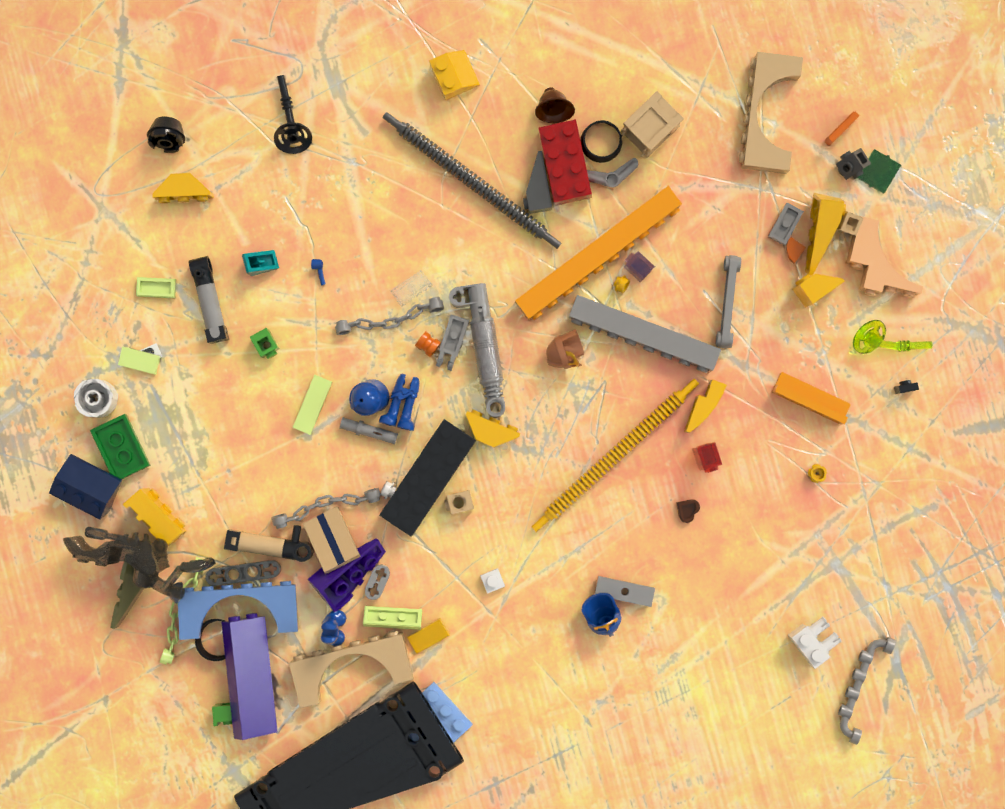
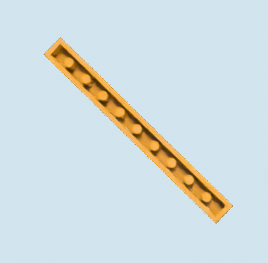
[515,186,682,321]

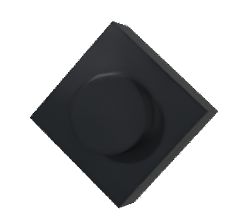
[894,380,919,394]

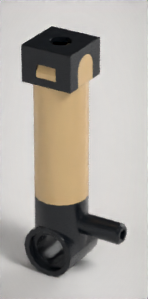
[224,525,314,562]

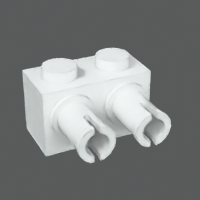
[788,616,842,669]

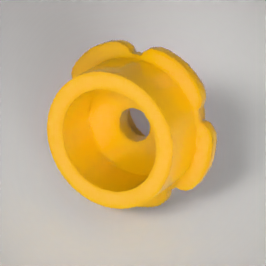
[613,275,630,293]
[808,464,827,483]

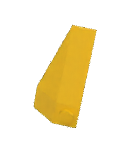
[805,193,846,276]

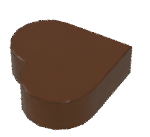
[676,499,700,523]

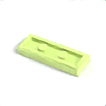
[293,374,333,435]
[363,606,422,630]

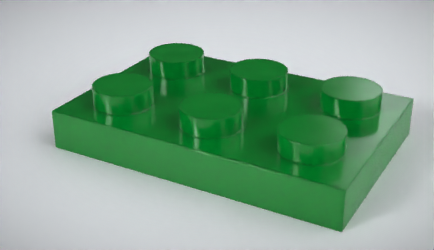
[90,414,151,480]

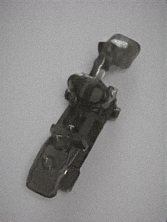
[63,527,216,604]

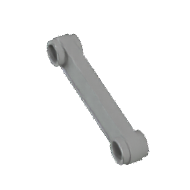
[716,255,741,349]

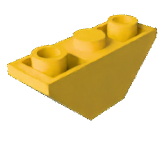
[152,173,214,203]
[466,409,520,447]

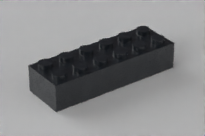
[379,419,476,537]

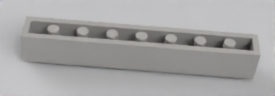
[568,295,721,373]

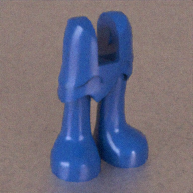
[379,374,420,431]
[321,610,347,646]

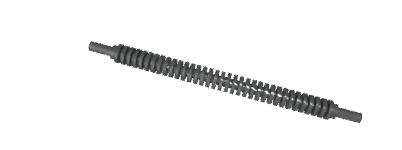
[382,112,562,249]

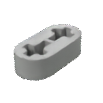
[365,564,390,600]

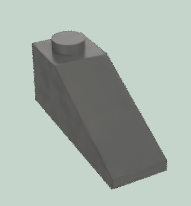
[523,151,552,214]

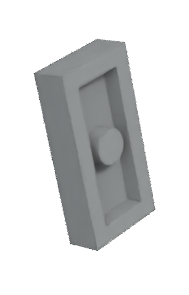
[768,203,804,246]

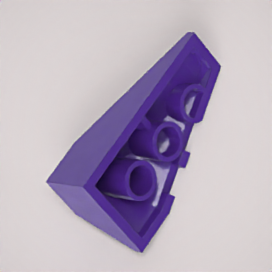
[308,538,386,612]

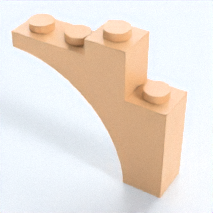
[846,216,923,298]

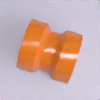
[415,331,441,357]

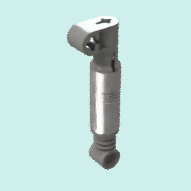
[449,283,505,418]

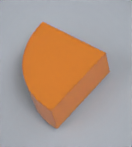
[786,236,806,264]

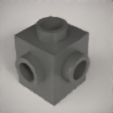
[836,148,871,180]

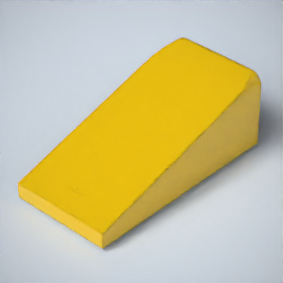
[407,618,450,654]

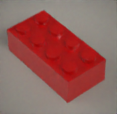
[539,119,592,206]

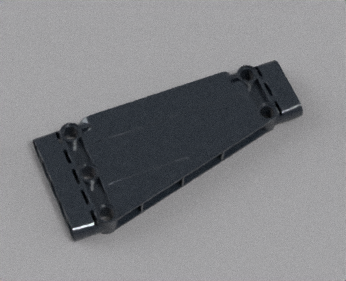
[234,681,464,809]

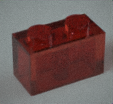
[692,442,722,473]

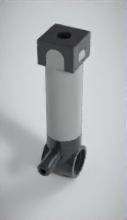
[189,256,230,344]

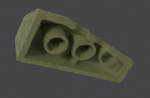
[110,552,158,629]

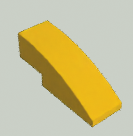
[684,379,727,433]

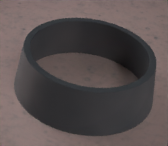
[581,120,622,163]
[195,619,225,661]

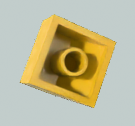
[429,50,480,101]
[792,274,845,308]

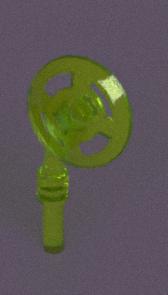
[853,320,933,354]

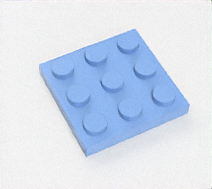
[409,682,473,742]

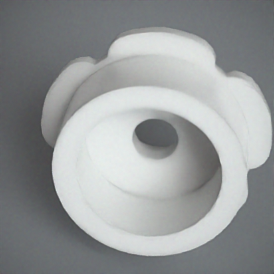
[380,481,396,499]

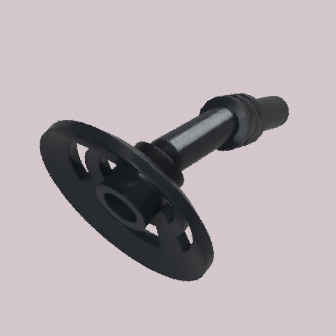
[274,75,312,154]

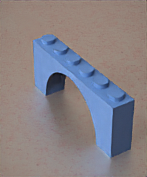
[177,581,298,640]

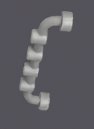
[838,637,896,745]

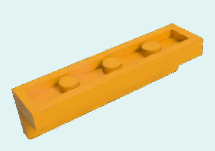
[772,372,850,425]

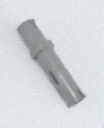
[339,417,398,445]

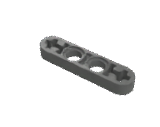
[205,560,281,586]

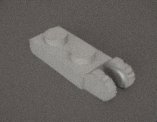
[436,314,469,371]

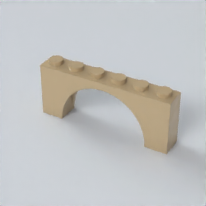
[739,52,803,174]
[289,630,414,708]

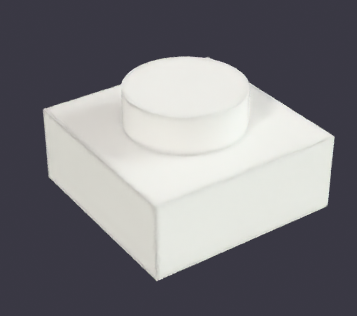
[480,568,505,594]

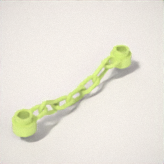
[159,557,207,665]

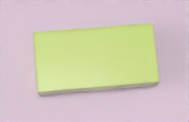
[136,277,176,298]
[118,346,161,375]

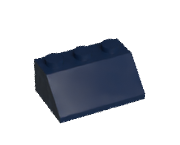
[49,454,122,520]

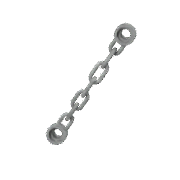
[335,297,444,335]
[271,488,381,529]

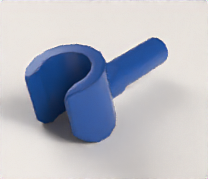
[311,259,325,285]

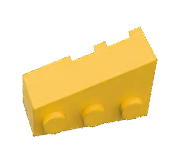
[123,488,186,547]

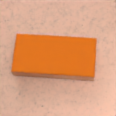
[825,111,860,146]

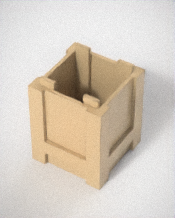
[621,91,684,158]

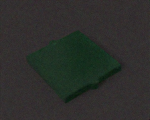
[857,149,901,194]

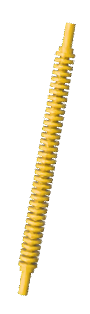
[531,379,699,532]

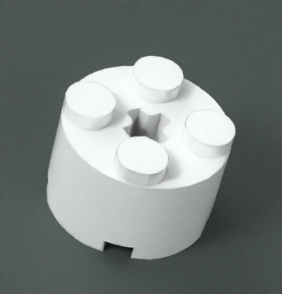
[74,379,118,418]

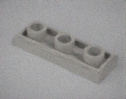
[595,576,655,607]

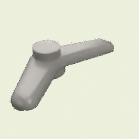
[587,158,638,188]

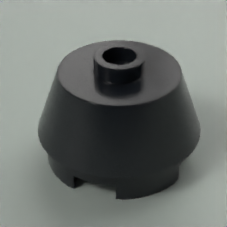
[147,116,186,153]

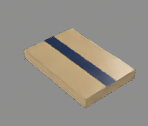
[303,506,361,574]

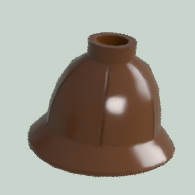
[535,87,575,123]

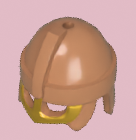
[546,329,584,369]

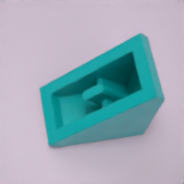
[242,250,279,276]

